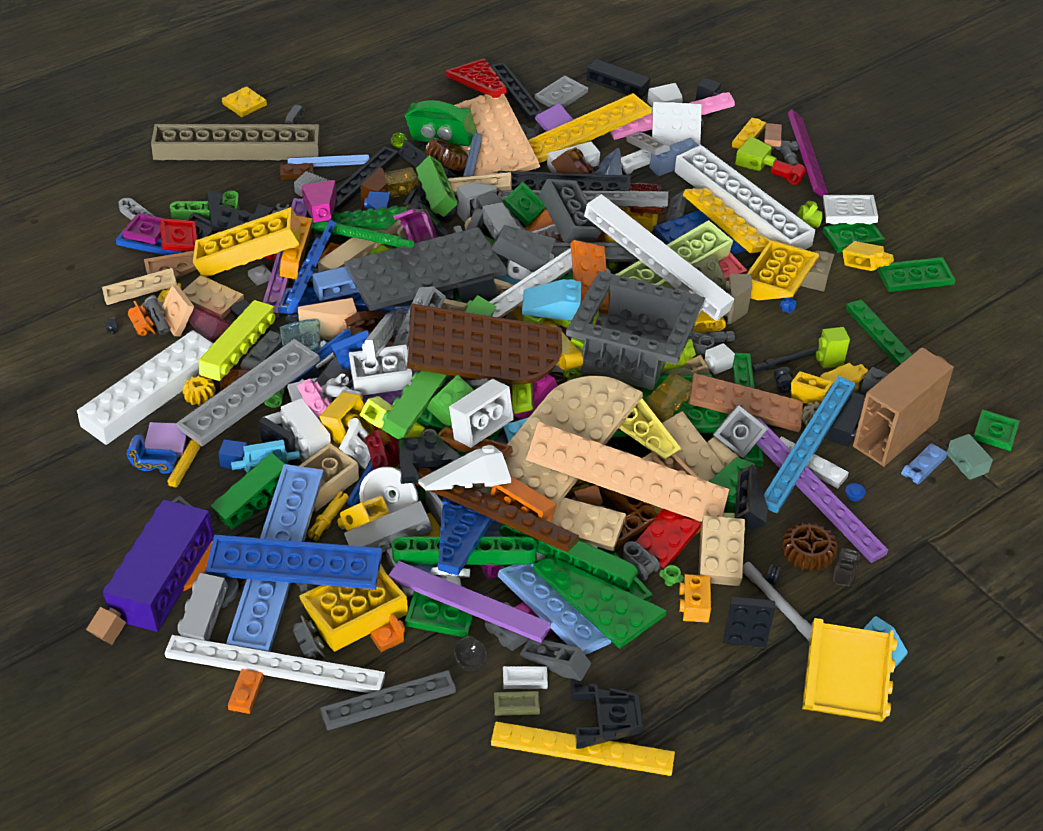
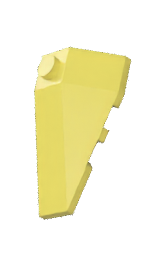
[619,399,681,460]

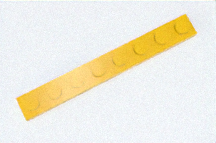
[491,722,675,776]

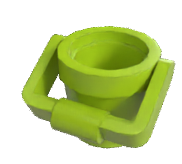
[797,201,822,228]

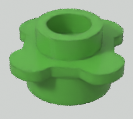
[659,565,684,586]

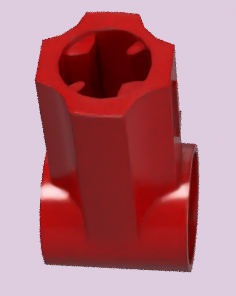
[771,160,806,185]

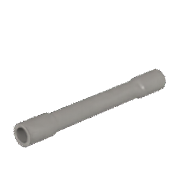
[743,562,812,642]

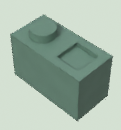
[947,434,993,480]

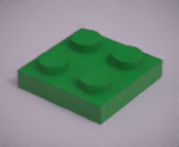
[502,182,546,226]
[973,409,1020,451]

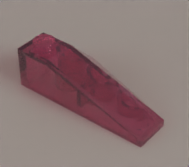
[188,306,232,344]

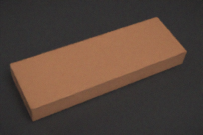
[764,123,782,147]

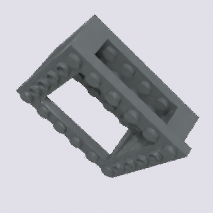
[566,271,705,390]

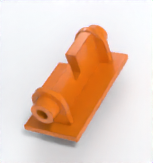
[128,301,155,336]

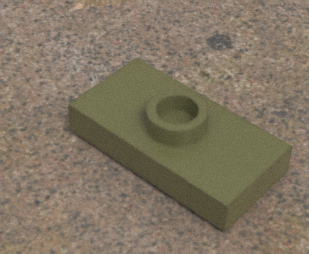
[494,691,540,716]

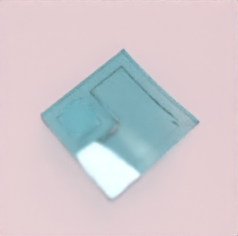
[280,319,321,352]

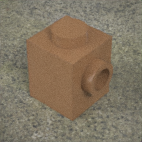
[86,607,126,645]

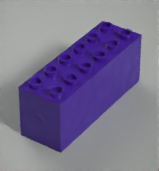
[103,500,214,632]

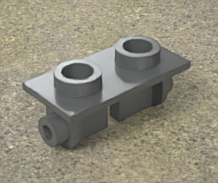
[293,615,326,660]

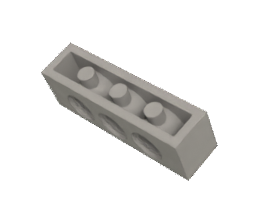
[392,286,446,350]

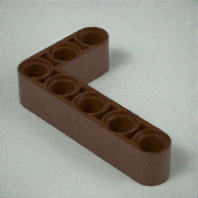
[598,486,656,551]

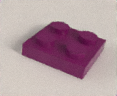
[122,213,164,244]

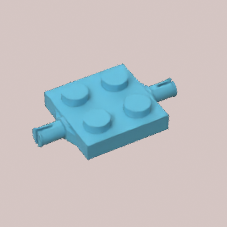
[231,440,300,473]

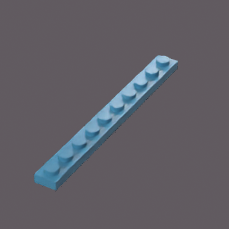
[764,376,856,514]

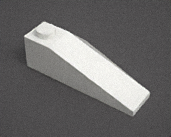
[419,445,511,490]

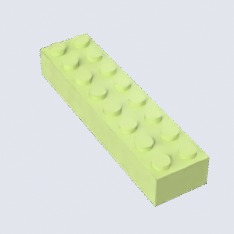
[609,220,733,297]

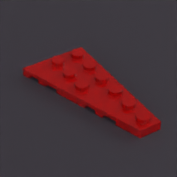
[445,58,507,98]

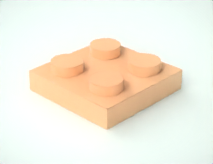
[161,285,194,337]

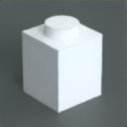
[704,343,735,374]

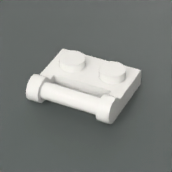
[339,418,371,469]

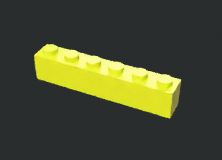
[199,300,276,381]

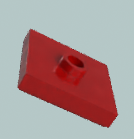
[159,219,197,251]

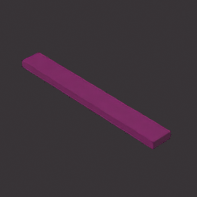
[788,109,829,198]

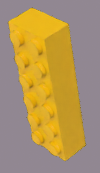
[193,207,301,277]

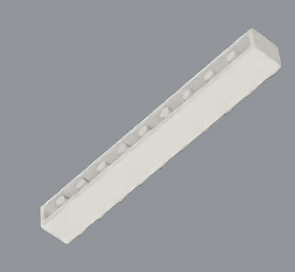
[584,194,734,321]

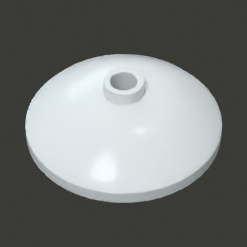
[359,467,418,515]

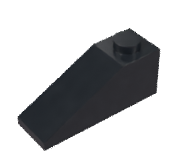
[735,464,768,531]

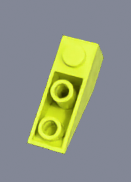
[360,396,425,438]

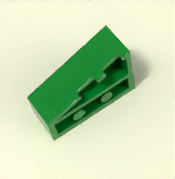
[708,457,755,513]

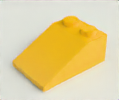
[319,392,375,447]

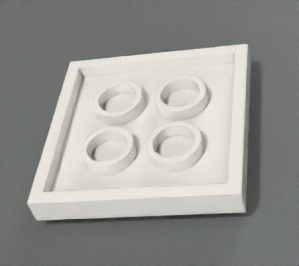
[652,102,701,146]
[823,195,878,224]

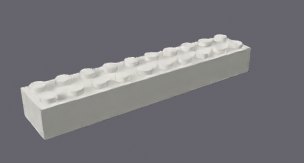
[675,145,815,250]

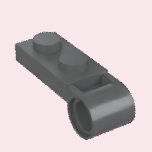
[241,331,286,373]

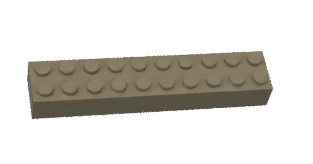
[151,124,320,161]

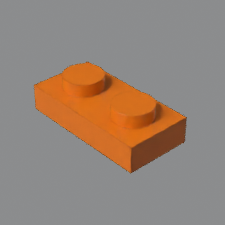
[228,669,264,714]

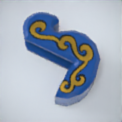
[126,434,178,474]

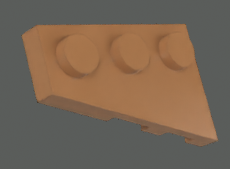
[144,251,197,279]

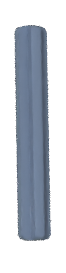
[464,133,482,177]

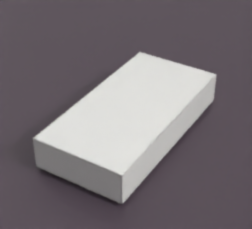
[503,666,548,689]

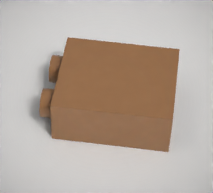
[853,348,954,467]

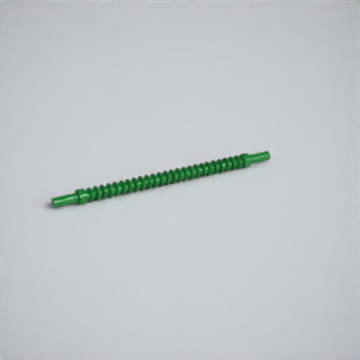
[312,220,414,248]

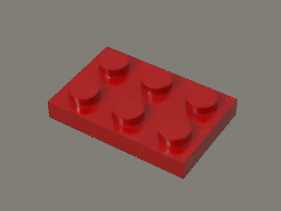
[636,508,701,570]

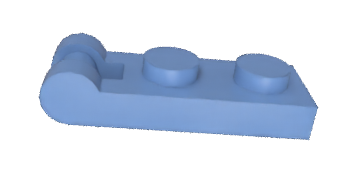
[901,443,948,485]

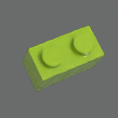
[816,327,850,368]

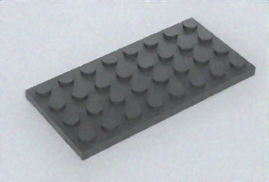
[344,227,507,311]

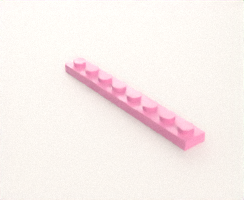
[610,92,735,140]

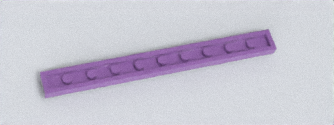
[263,198,309,318]
[756,418,888,563]

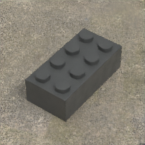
[539,179,602,243]

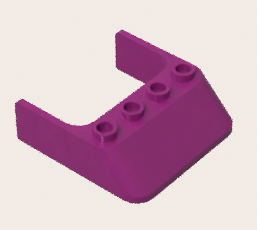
[393,209,438,243]

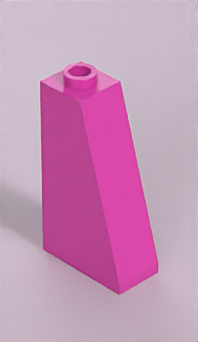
[301,180,337,222]

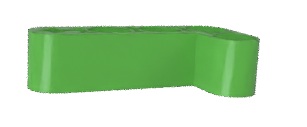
[170,191,240,221]

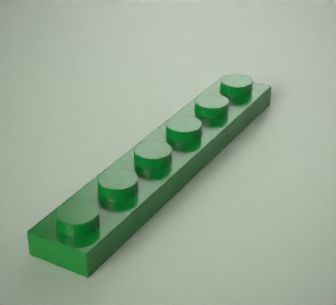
[846,299,912,367]

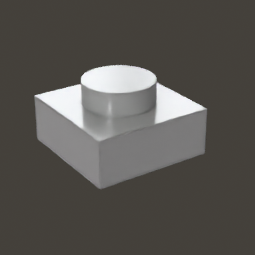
[248,265,271,286]

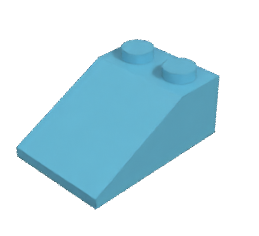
[522,279,581,321]

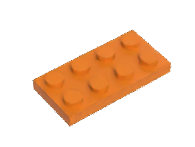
[570,240,609,314]

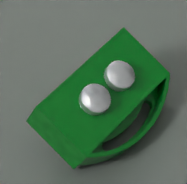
[405,100,478,147]

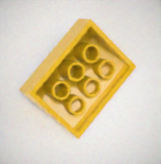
[747,240,819,300]
[299,567,408,652]

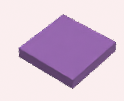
[535,103,573,132]

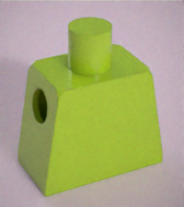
[735,136,777,171]

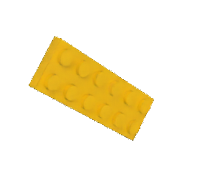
[683,188,769,253]

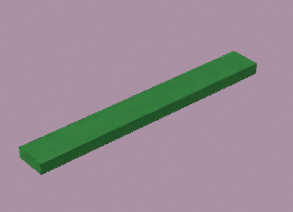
[732,353,764,466]

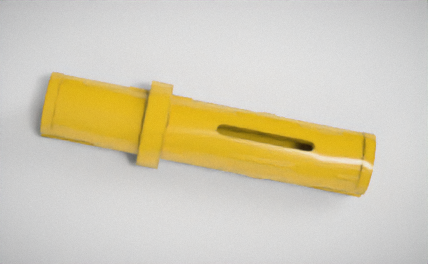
[307,491,349,540]

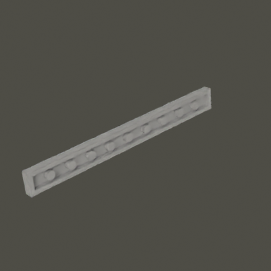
[498,190,668,207]

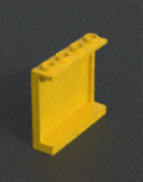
[802,618,897,722]

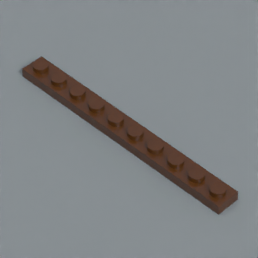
[395,464,579,553]

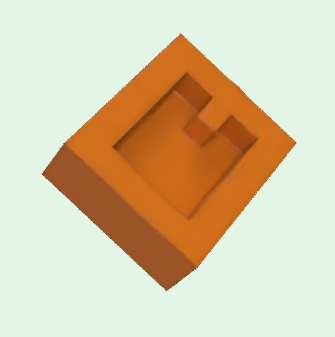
[370,615,405,652]

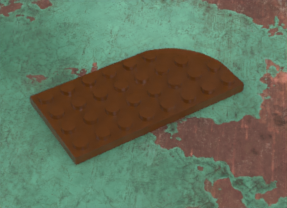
[407,304,562,385]

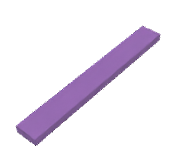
[388,561,551,643]

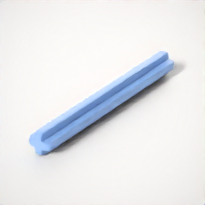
[288,155,369,167]

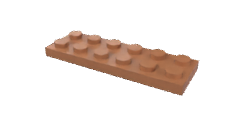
[688,373,803,432]

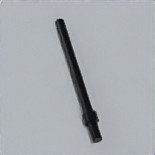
[752,346,819,373]

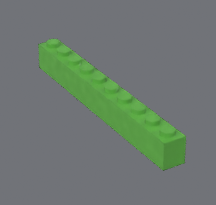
[382,295,497,439]

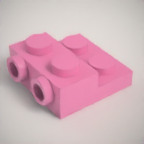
[296,378,331,423]

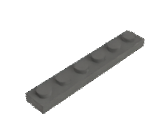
[320,670,456,731]

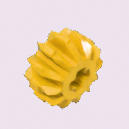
[182,374,216,406]

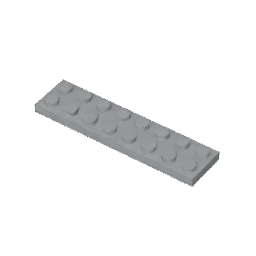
[176,339,320,446]

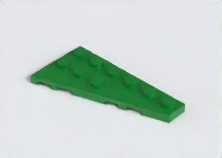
[533,555,667,649]

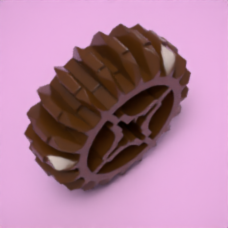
[425,138,468,171]
[781,521,838,572]

